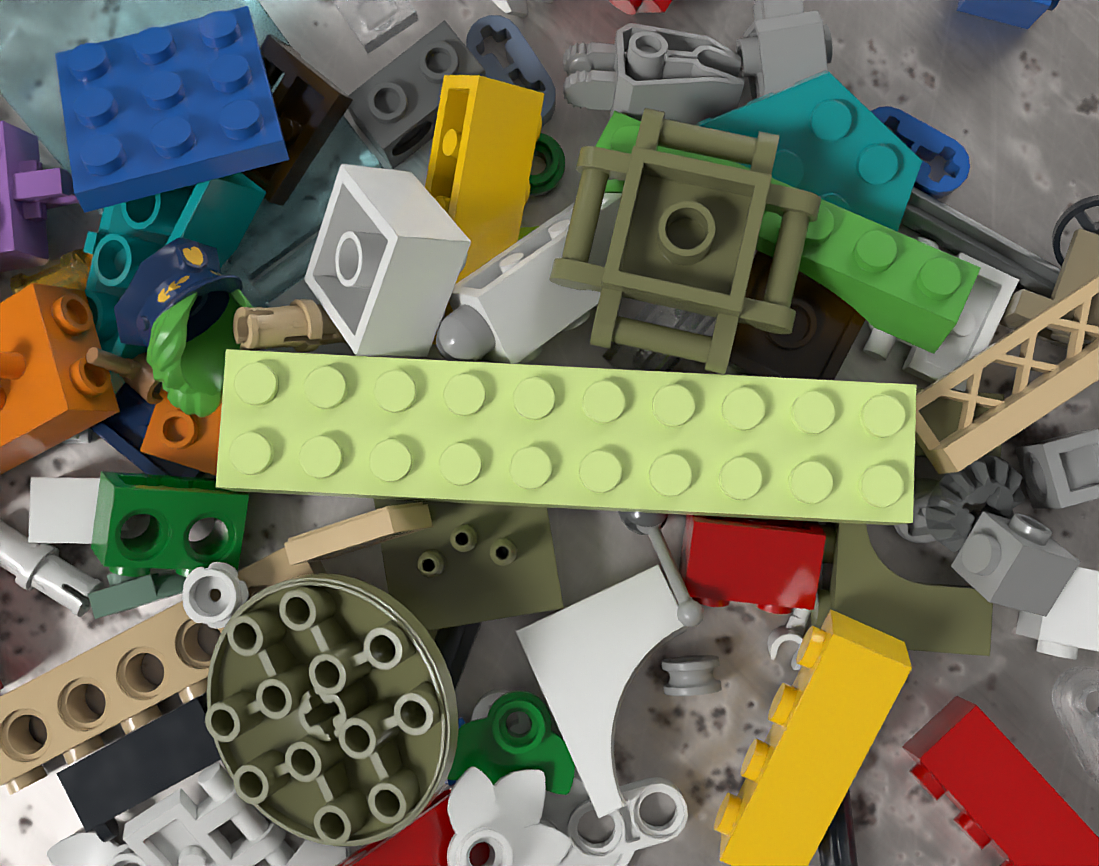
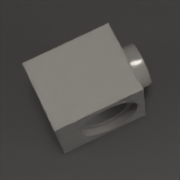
[1015,428,1099,509]

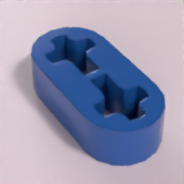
[871,106,970,199]

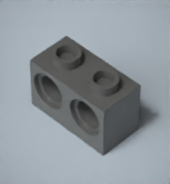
[348,20,486,169]

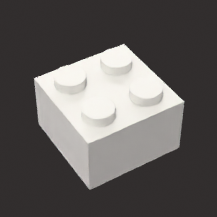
[304,164,471,357]

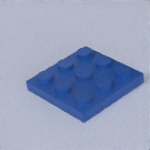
[55,6,289,213]

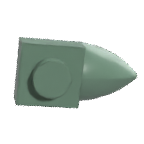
[88,570,187,619]

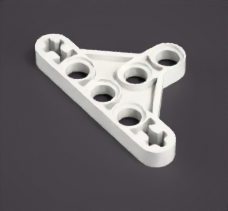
[471,689,688,866]

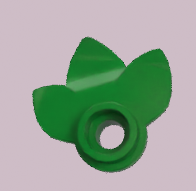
[447,690,575,795]

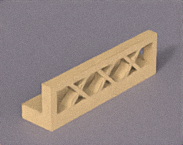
[915,275,1099,474]

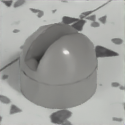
[436,304,496,362]

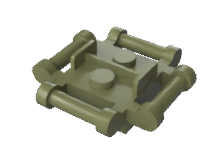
[549,108,821,374]

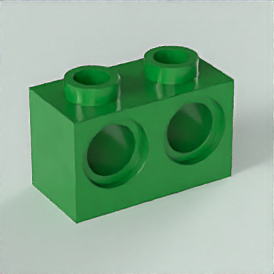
[91,471,249,577]

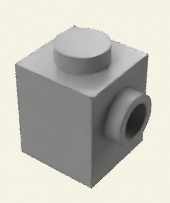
[951,511,1081,617]

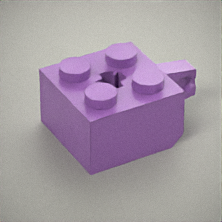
[0,121,79,272]

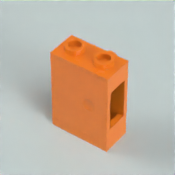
[0,283,120,475]

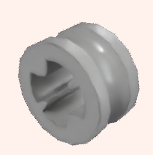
[661,655,722,696]

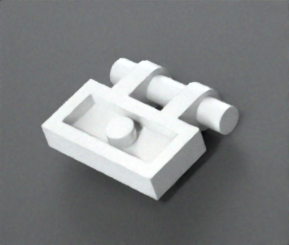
[863,237,1019,391]
[123,763,295,866]

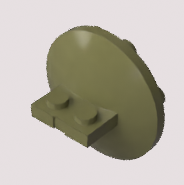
[205,573,458,846]

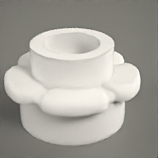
[182,562,249,629]

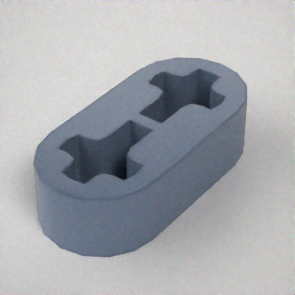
[466,15,556,127]

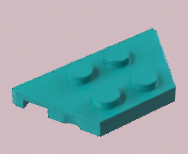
[696,70,922,232]

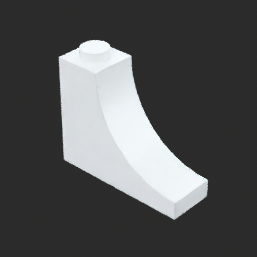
[516,565,687,818]

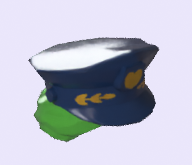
[114,237,253,417]

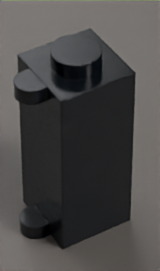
[56,692,227,842]

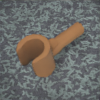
[86,347,163,404]

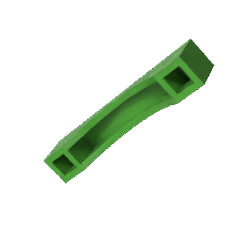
[595,111,981,354]

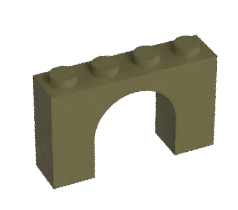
[811,388,1004,656]

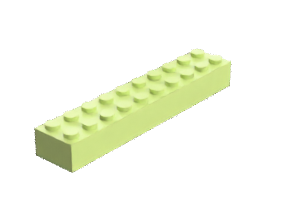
[216,349,917,525]

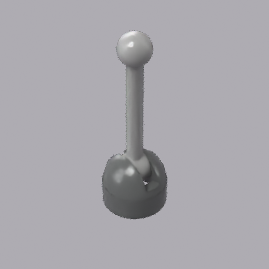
[618,511,704,627]

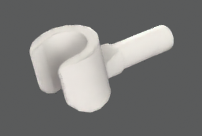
[767,582,822,670]

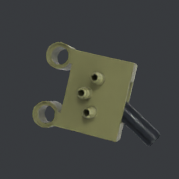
[373,498,564,692]

